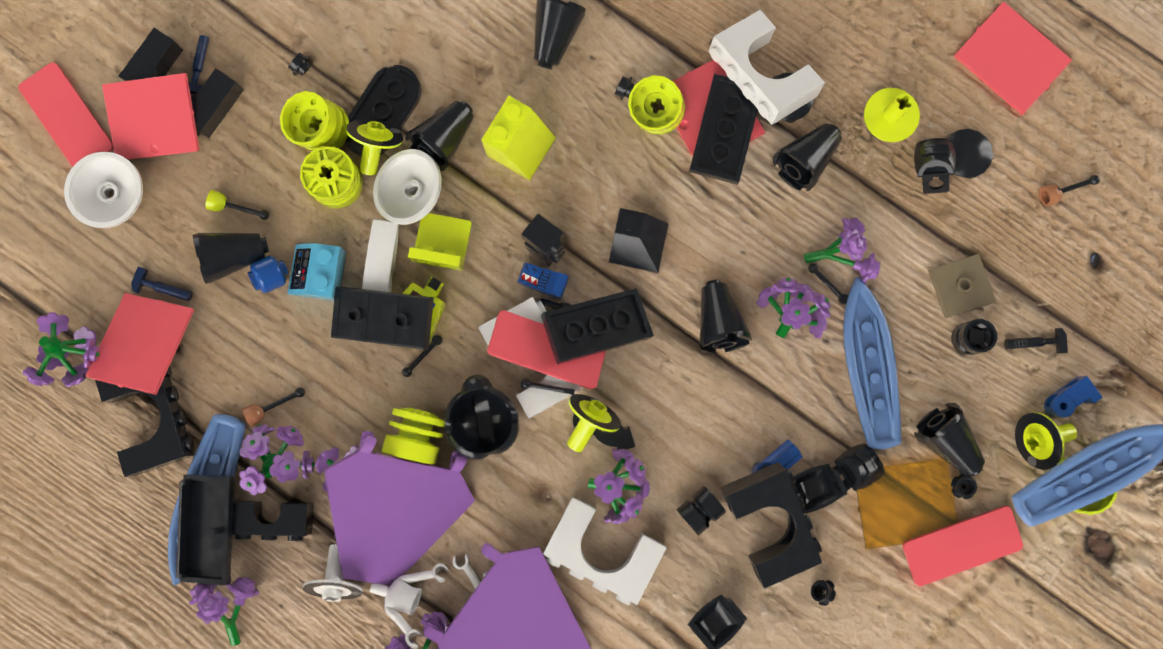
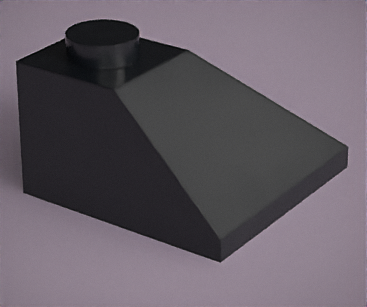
[608,208,669,273]

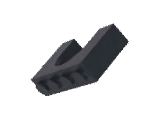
[118,27,244,138]
[95,366,194,477]
[720,462,822,589]

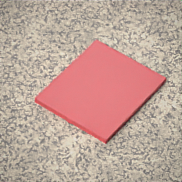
[953,1,1072,115]
[673,60,765,157]
[102,73,200,160]
[85,293,194,395]

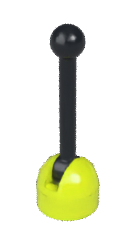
[205,190,269,220]

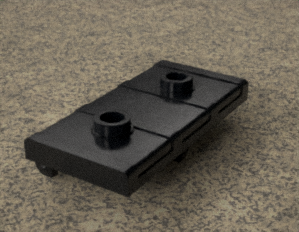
[331,286,434,350]
[176,474,235,585]

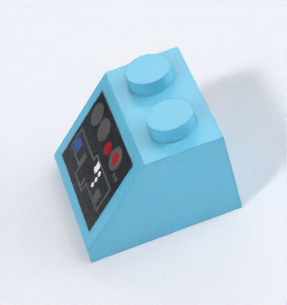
[287,243,347,301]

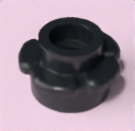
[288,52,311,76]
[614,76,635,100]
[951,474,977,499]
[811,580,836,606]

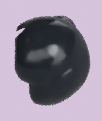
[444,374,519,460]

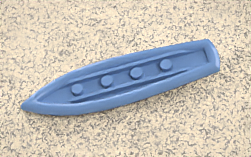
[843,277,902,449]
[168,414,246,585]
[1012,424,1163,527]

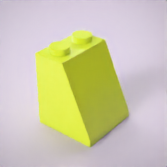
[481,96,556,181]

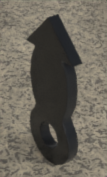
[573,413,636,450]

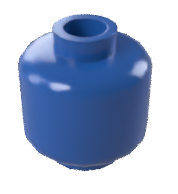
[247,255,289,293]

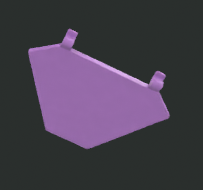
[324,431,475,586]
[423,543,591,649]

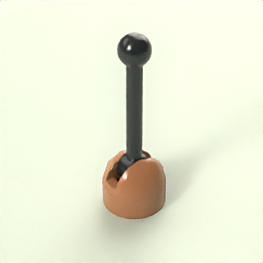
[1039,175,1100,206]
[242,387,305,427]

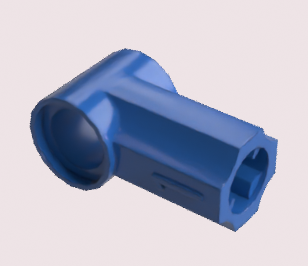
[752,439,803,473]

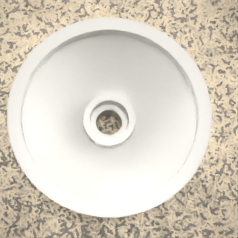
[373,149,442,225]
[64,152,143,228]

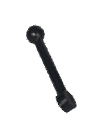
[808,264,848,304]
[402,335,443,377]
[521,379,575,395]

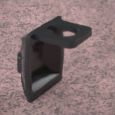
[914,138,956,194]
[833,443,885,491]
[792,464,847,514]
[687,594,747,649]

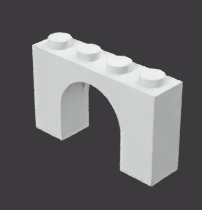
[708,10,825,125]
[478,297,584,419]
[543,496,667,606]

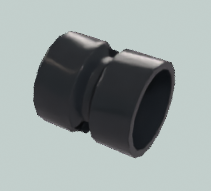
[951,319,998,355]
[676,486,726,536]

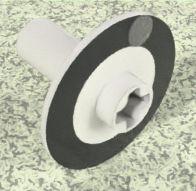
[303,544,362,602]

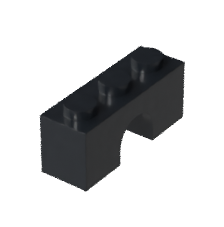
[521,213,565,266]
[232,500,314,541]

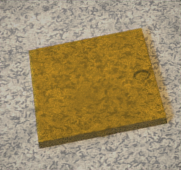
[856,459,957,549]

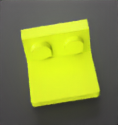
[408,213,472,271]

